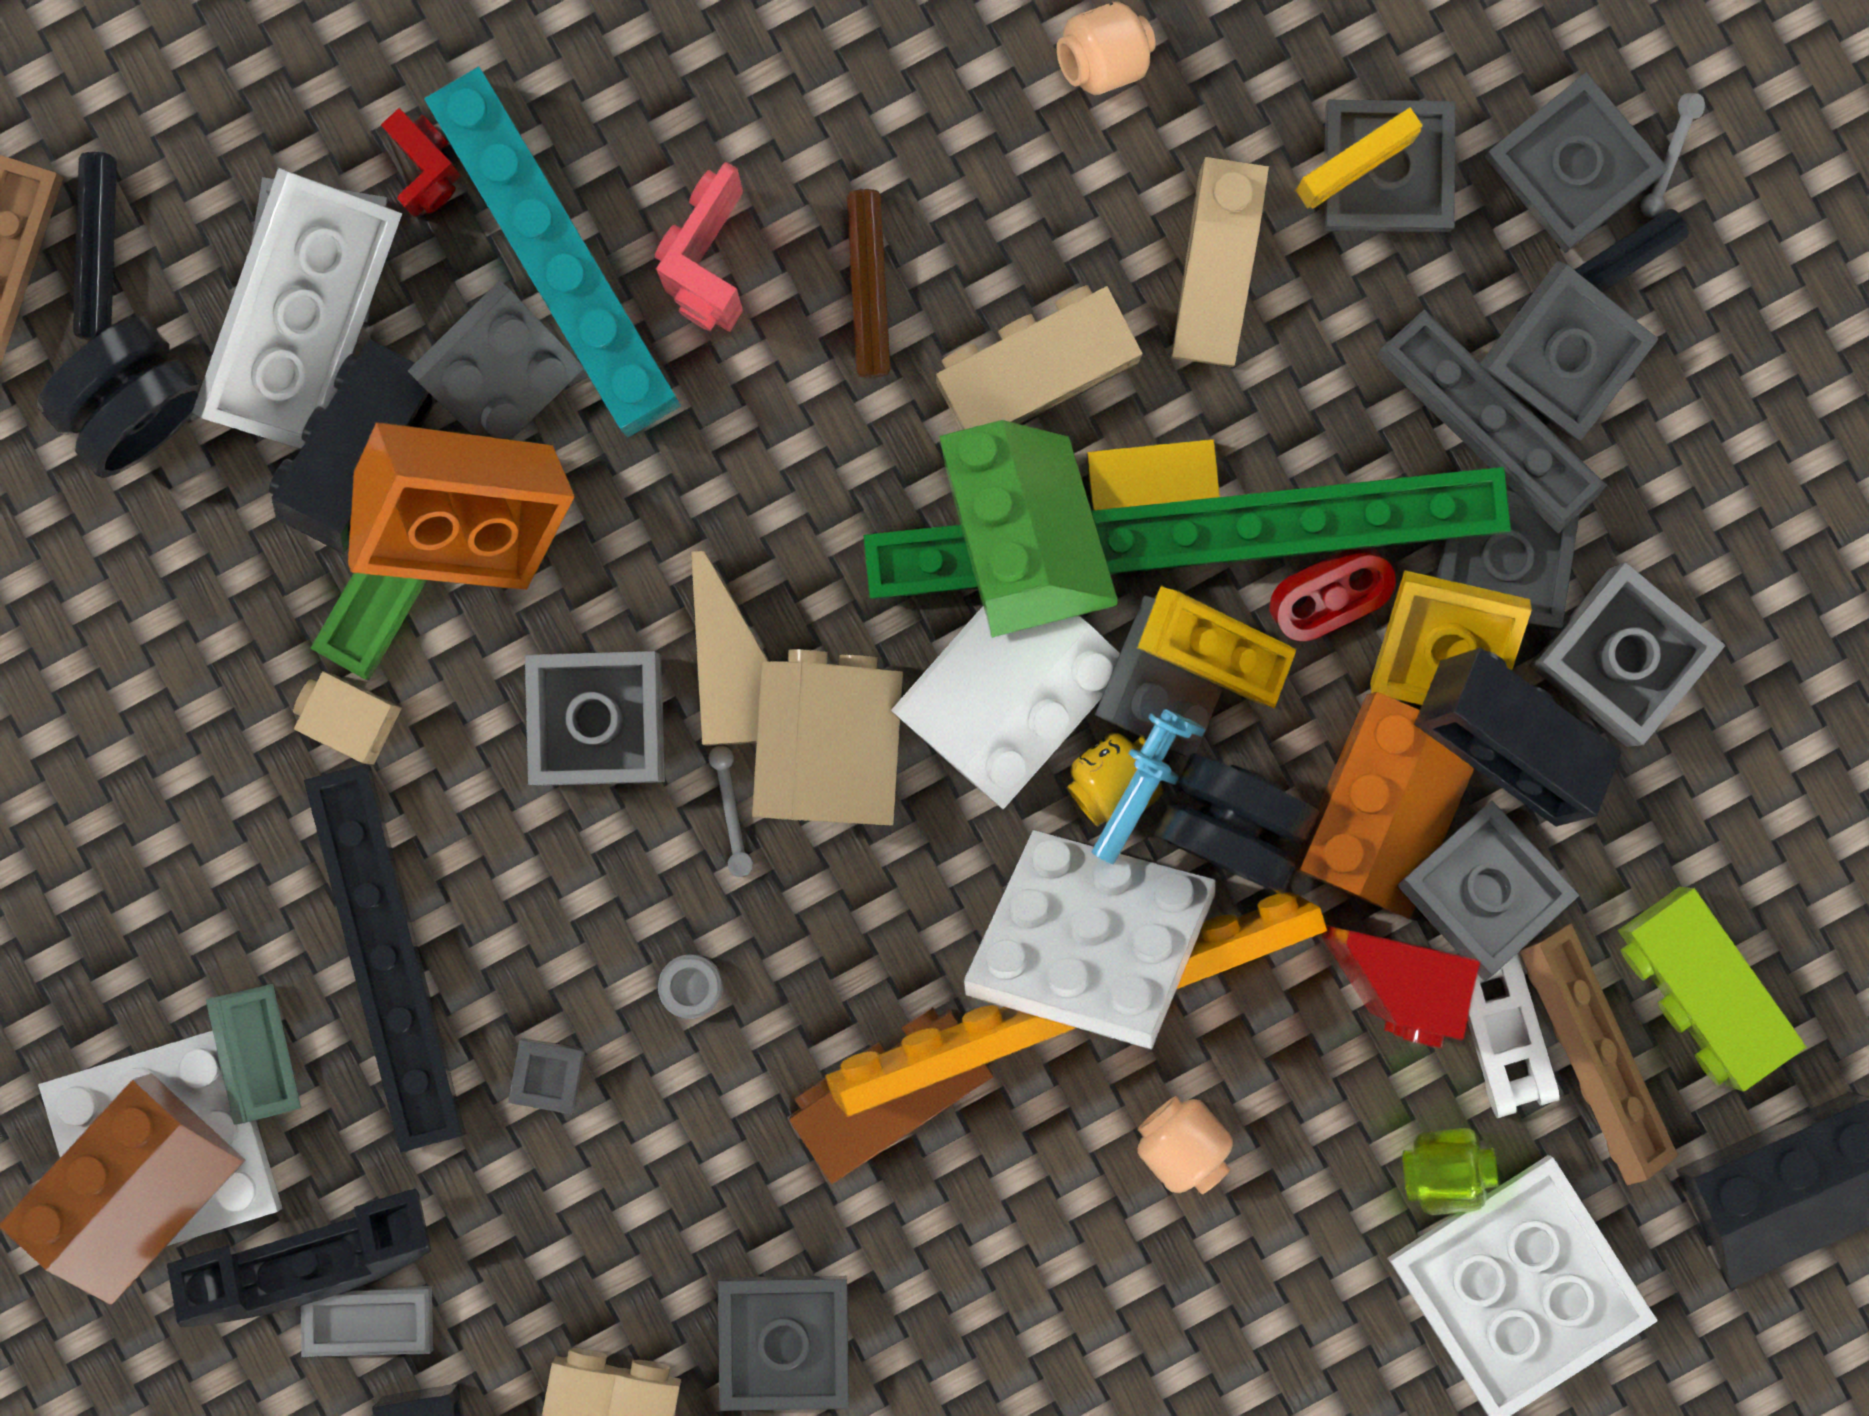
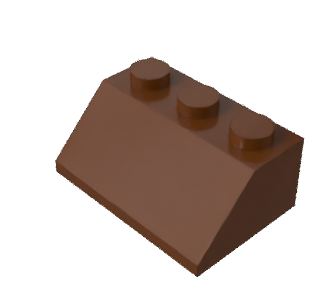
[0,1073,246,1305]

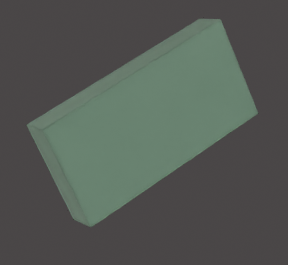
[206,984,301,1125]

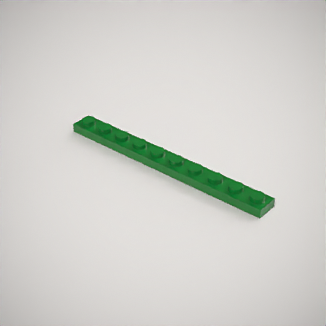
[863,467,1511,600]

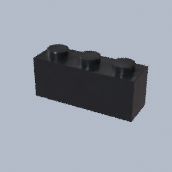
[269,339,437,554]
[1414,648,1621,827]

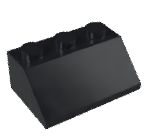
[1676,1092,1869,1288]

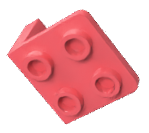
[655,162,743,332]

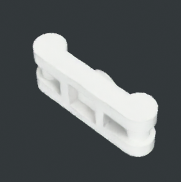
[1467,953,1559,1118]

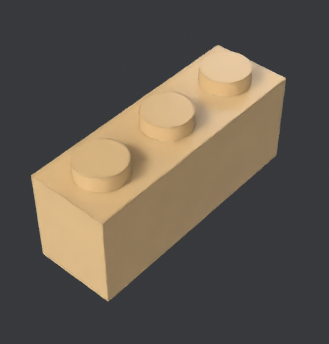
[936,285,1143,430]

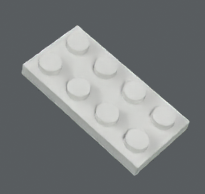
[193,168,402,449]

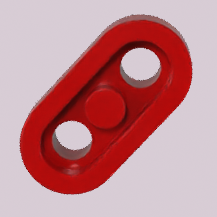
[1269,547,1396,642]

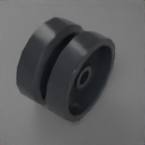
[37,316,203,478]
[1154,753,1321,894]

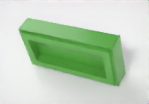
[310,573,427,681]

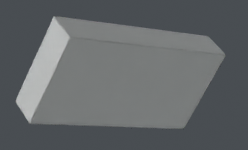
[301,1286,433,1357]

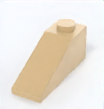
[1171,157,1269,367]
[691,551,769,746]

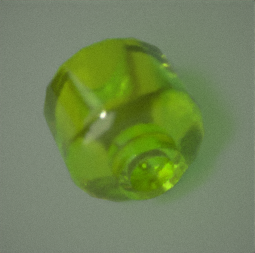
[1402,1128,1499,1215]

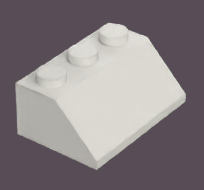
[891,606,1120,810]

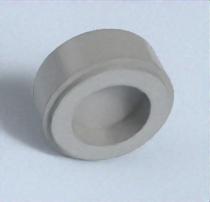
[658,954,723,1019]

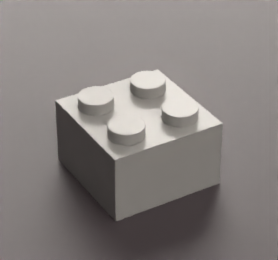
[1529,562,1726,747]
[525,651,665,786]

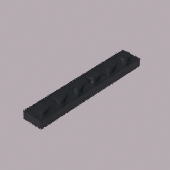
[304,764,466,1153]

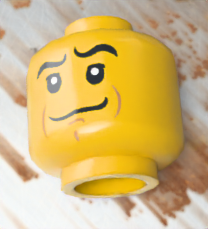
[1067,733,1163,827]

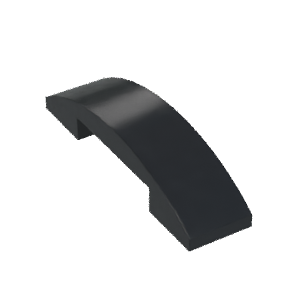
[167,1188,432,1327]

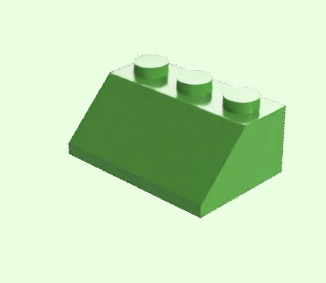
[939,420,1118,638]

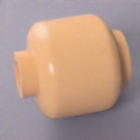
[1057,1,1156,95]
[1138,1096,1233,1194]

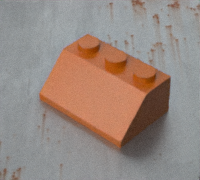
[348,423,575,590]
[1294,692,1475,920]

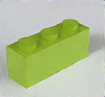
[1618,887,1807,1092]

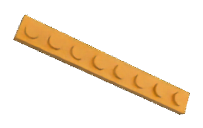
[825,892,1327,1116]

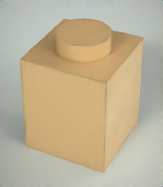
[293,671,402,765]

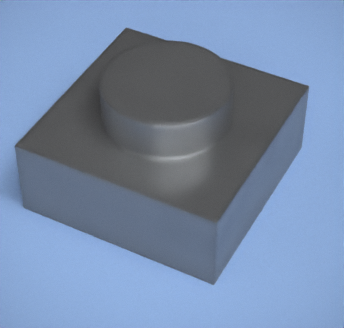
[508,1038,585,1114]

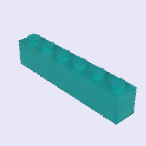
[424,66,681,438]

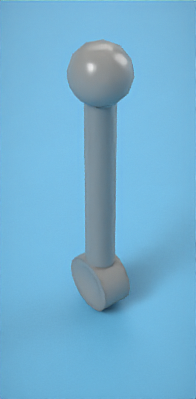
[1640,93,1705,218]
[709,746,753,877]

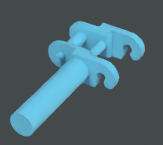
[1091,709,1206,864]

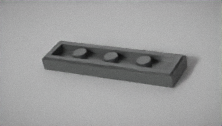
[1376,309,1607,534]

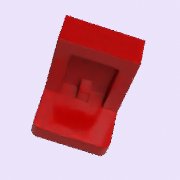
[381,108,461,218]

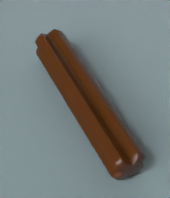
[847,189,890,378]

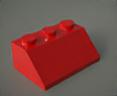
[1322,925,1480,1048]

